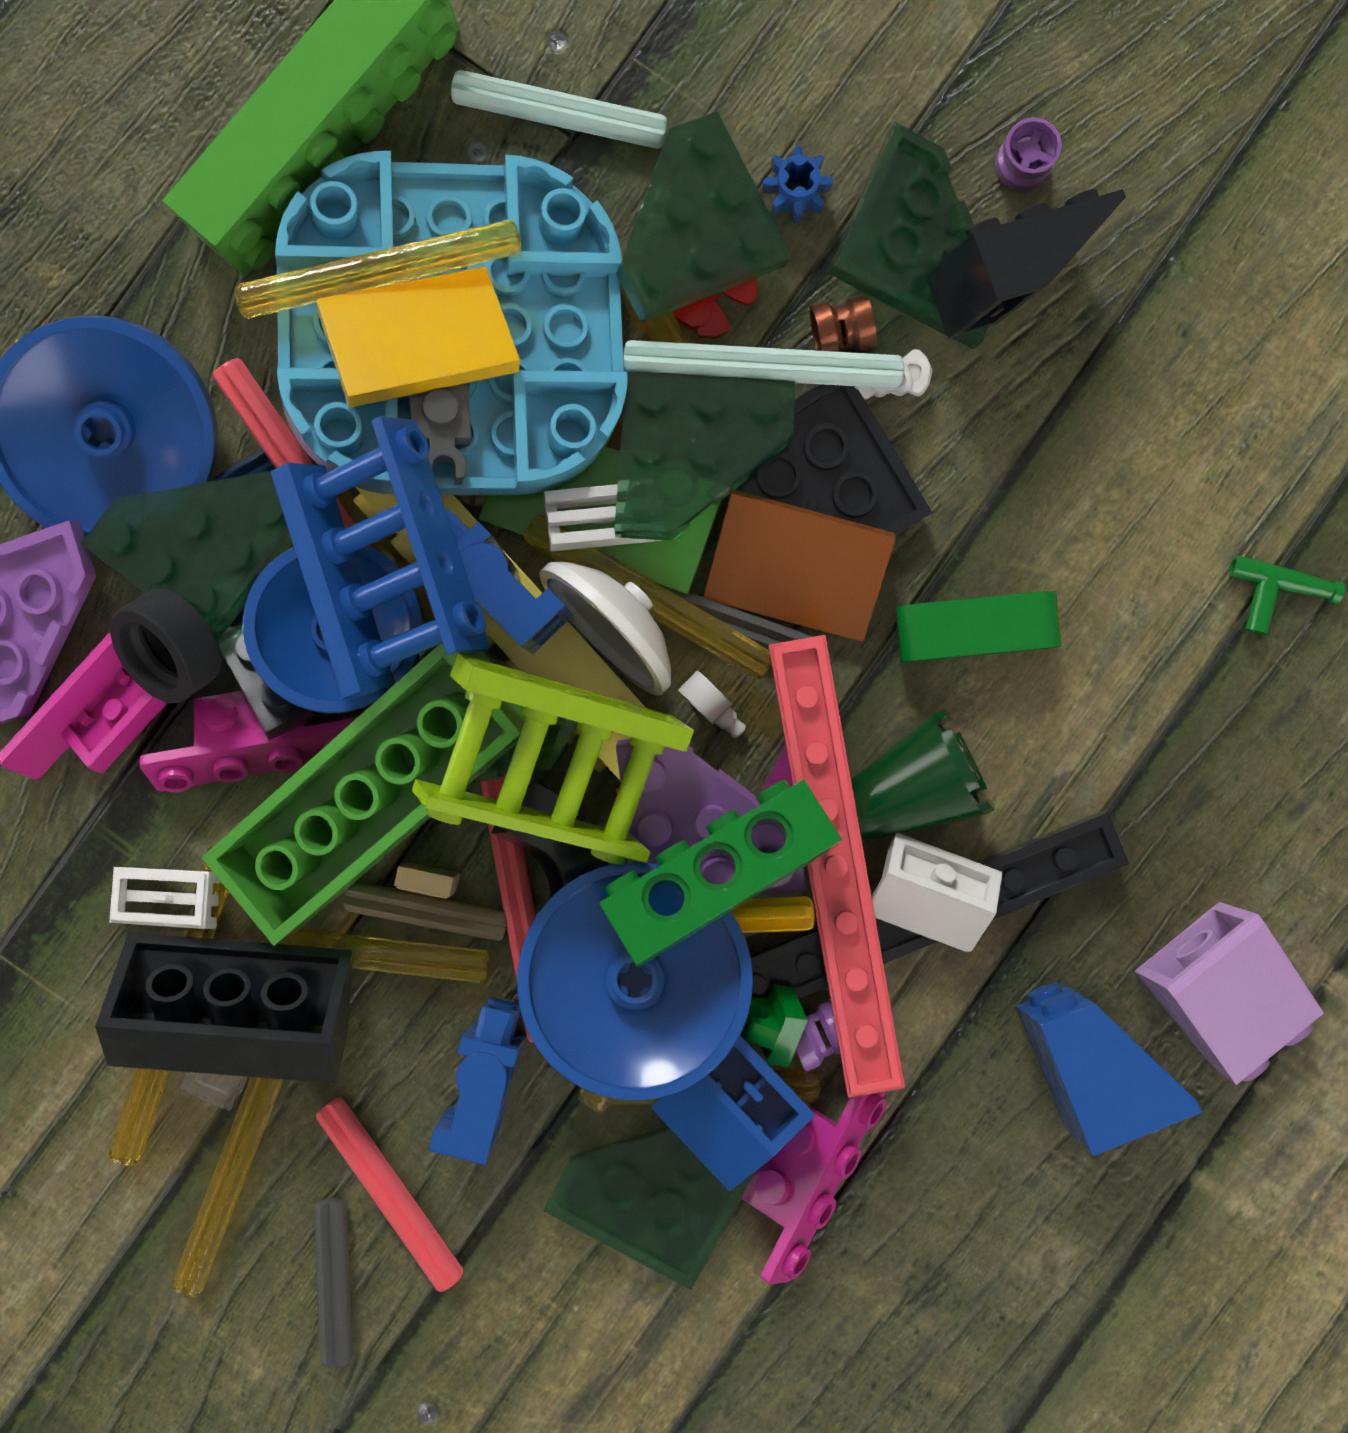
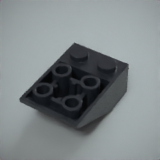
[925,189,1126,339]

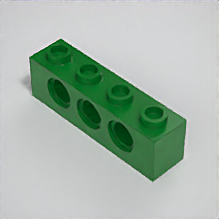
[599,779,842,968]

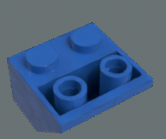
[651,1035,815,1192]

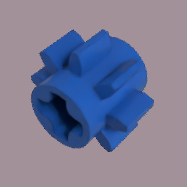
[762,146,833,224]

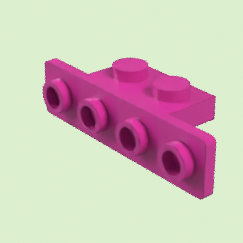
[0,632,167,780]
[140,691,358,792]
[740,1091,887,1284]

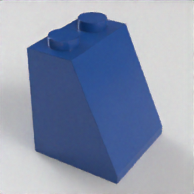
[1016,983,1202,1156]

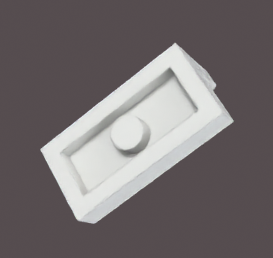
[872,833,1002,952]

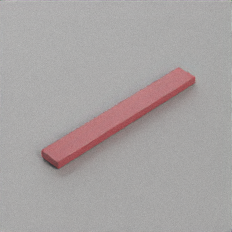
[768,635,905,1098]

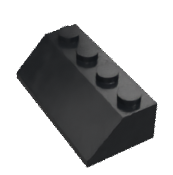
[95,933,354,1083]

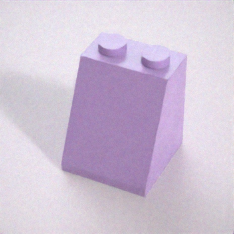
[1134,902,1324,1085]

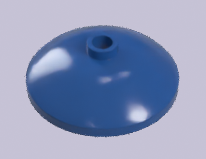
[243,546,422,714]

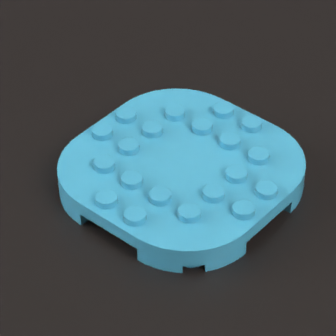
[275,151,628,495]

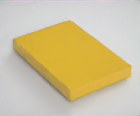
[317,266,520,408]

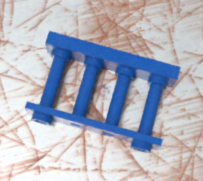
[270,416,490,699]

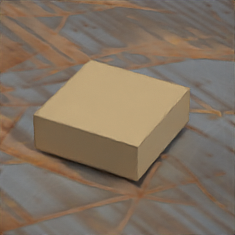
[394,862,461,899]

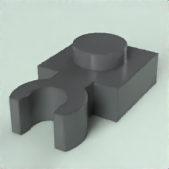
[408,383,471,484]

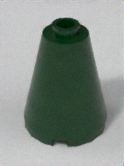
[851,708,995,842]

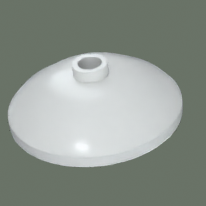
[539,562,671,696]

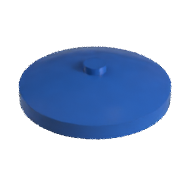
[0,315,218,545]
[517,862,753,1100]

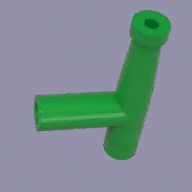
[1229,555,1345,635]

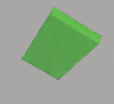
[479,446,725,594]

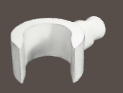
[678,670,746,738]

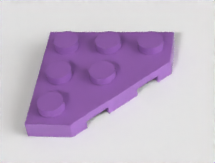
[0,520,97,725]
[616,739,806,895]

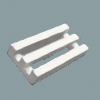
[543,481,665,552]
[109,867,220,929]

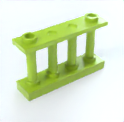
[412,654,694,865]

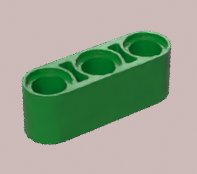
[895,591,1062,663]

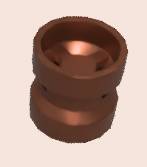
[810,294,877,353]

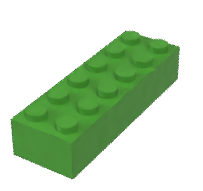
[162,0,459,278]
[201,643,526,946]

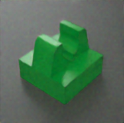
[743,984,808,1067]

